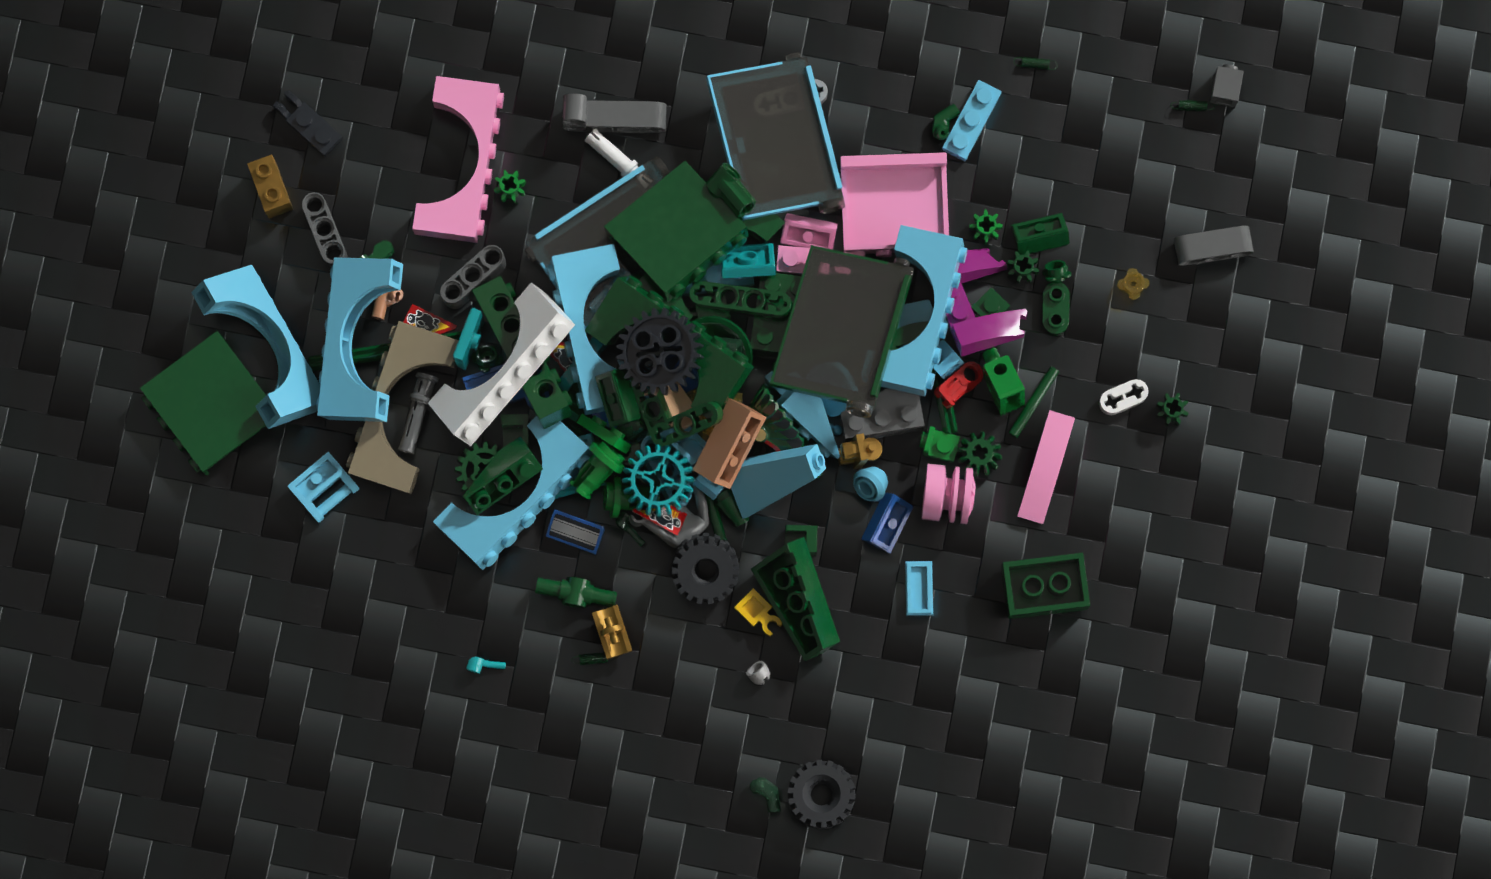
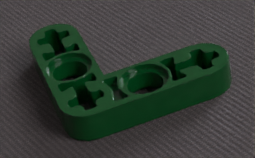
[631,372,723,447]

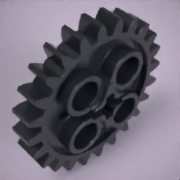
[616,308,704,396]

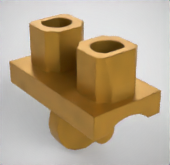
[838,433,882,469]
[592,605,632,659]

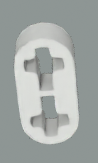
[1099,379,1148,415]

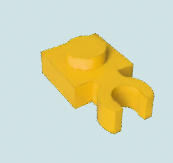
[734,588,782,637]

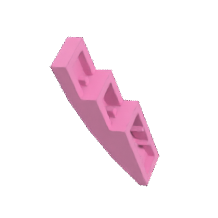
[1018,410,1075,524]

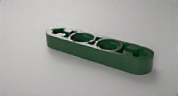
[690,281,793,318]

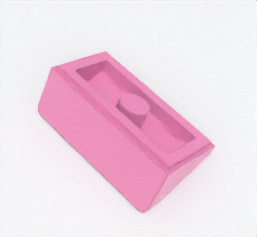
[780,213,838,250]

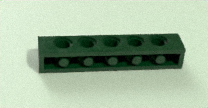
[472,276,573,429]

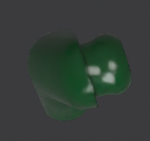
[932,103,960,140]

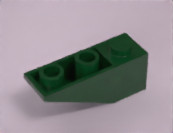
[463,436,543,515]

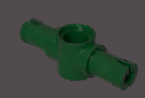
[535,577,617,608]

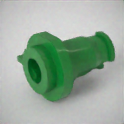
[569,441,625,500]
[602,476,660,518]

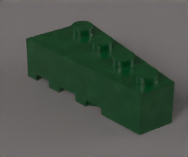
[751,537,840,661]

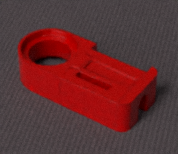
[934,362,983,408]

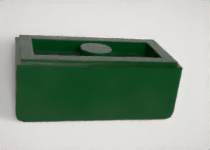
[1011,213,1070,255]
[595,369,641,428]

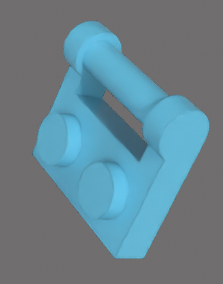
[288,452,360,523]

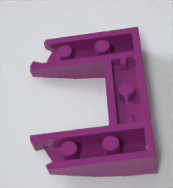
[946,248,1027,357]

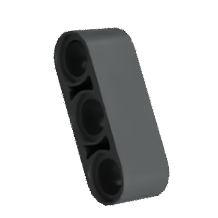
[302,192,348,268]
[1174,226,1254,266]
[440,245,506,309]

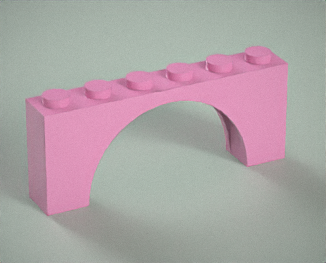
[412,76,504,243]

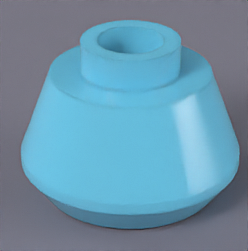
[853,467,888,502]

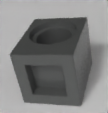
[1210,64,1244,107]

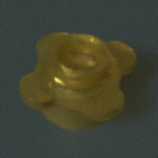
[1117,268,1149,300]

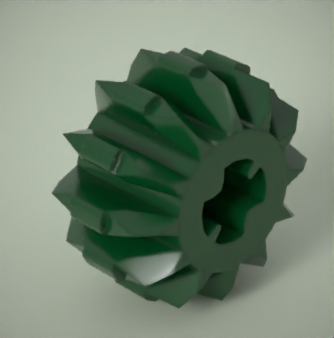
[957,431,1002,477]

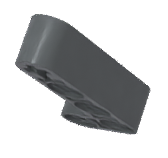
[562,93,667,133]

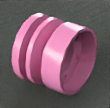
[922,464,975,524]

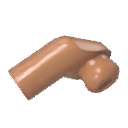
[371,290,403,320]

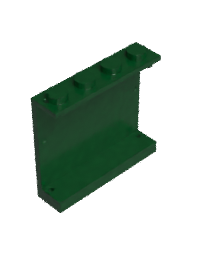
[604,161,749,303]
[140,331,266,476]

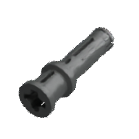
[398,372,439,454]

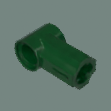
[706,163,757,217]

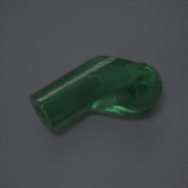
[750,777,781,813]

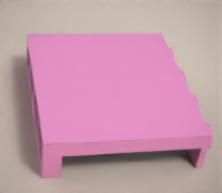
[840,153,949,258]

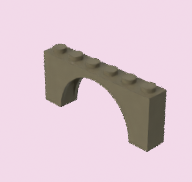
[346,321,459,494]

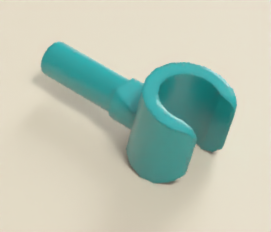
[466,657,506,674]

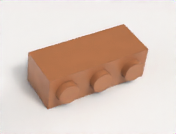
[693,398,766,489]

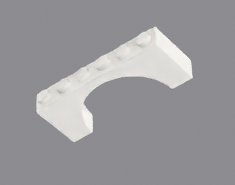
[428,283,575,446]

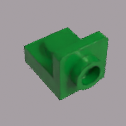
[919,426,961,463]

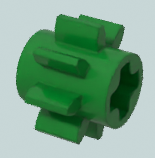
[494,170,526,204]
[969,210,1003,244]

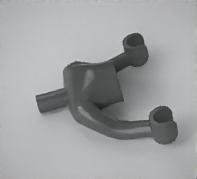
[629,471,709,549]

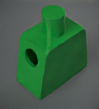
[982,348,1025,416]

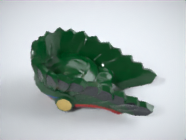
[747,383,823,480]

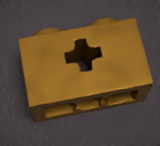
[247,155,294,219]

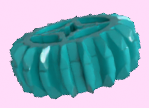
[622,444,695,517]

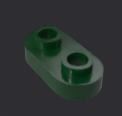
[1042,282,1070,336]

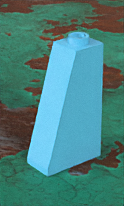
[731,444,826,519]

